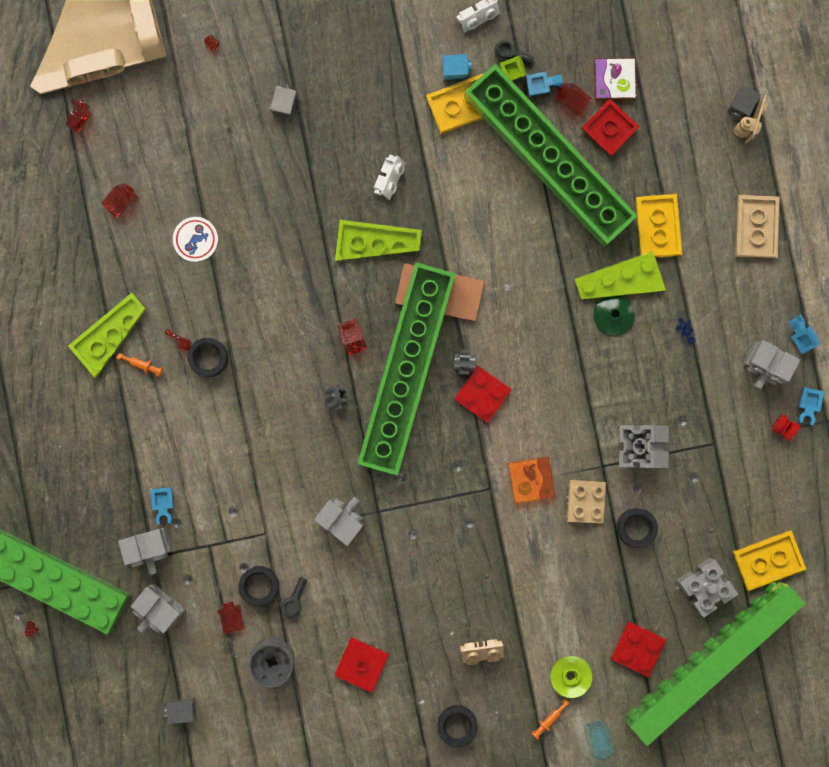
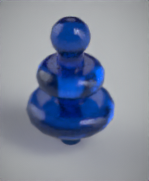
[675,318,695,344]

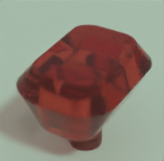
[204,35,219,52]
[24,620,39,637]

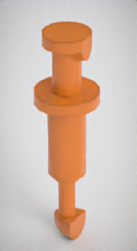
[116,354,164,377]
[531,699,569,740]

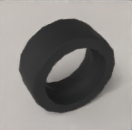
[188,338,228,377]
[617,508,658,548]
[239,566,279,606]
[438,705,478,747]

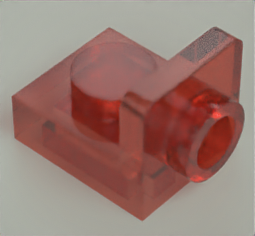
[554,83,591,115]
[65,98,92,133]
[101,183,138,218]
[337,319,367,355]
[217,602,245,634]

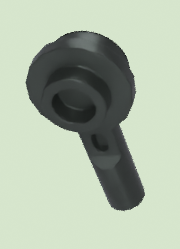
[494,40,534,65]
[281,577,307,618]

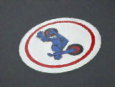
[173,217,218,262]

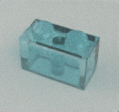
[583,720,615,759]

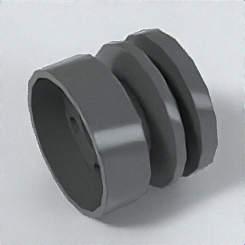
[248,637,294,688]

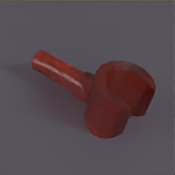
[165,329,191,351]

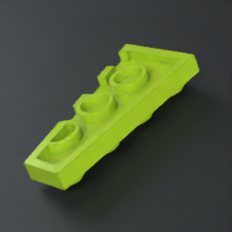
[335,220,422,261]
[574,251,666,299]
[68,293,146,378]

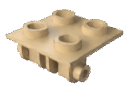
[734,95,768,144]
[566,480,606,523]
[460,639,504,665]

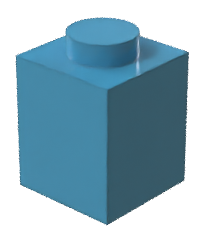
[442,54,472,81]

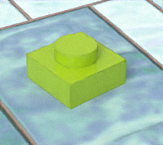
[500,56,527,81]

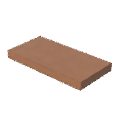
[395,263,484,322]

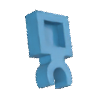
[798,387,824,425]
[150,487,174,524]

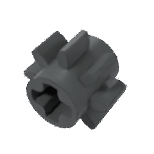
[454,350,475,375]
[323,385,349,412]

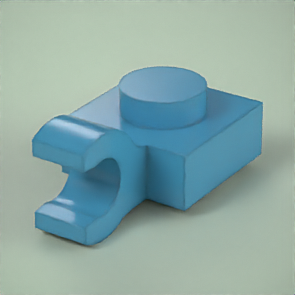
[526,72,563,97]
[789,314,821,354]

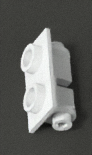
[456,0,500,33]
[373,155,406,200]

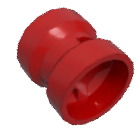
[771,413,800,442]

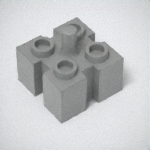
[742,340,800,389]
[619,425,669,468]
[314,497,364,546]
[118,527,172,575]
[676,558,738,618]
[131,583,186,633]

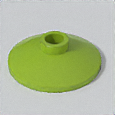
[550,656,592,698]

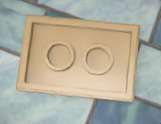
[735,195,780,259]

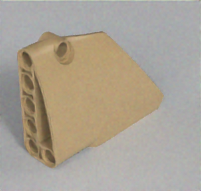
[30,0,166,94]

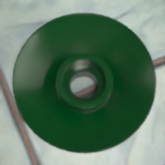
[593,295,635,336]

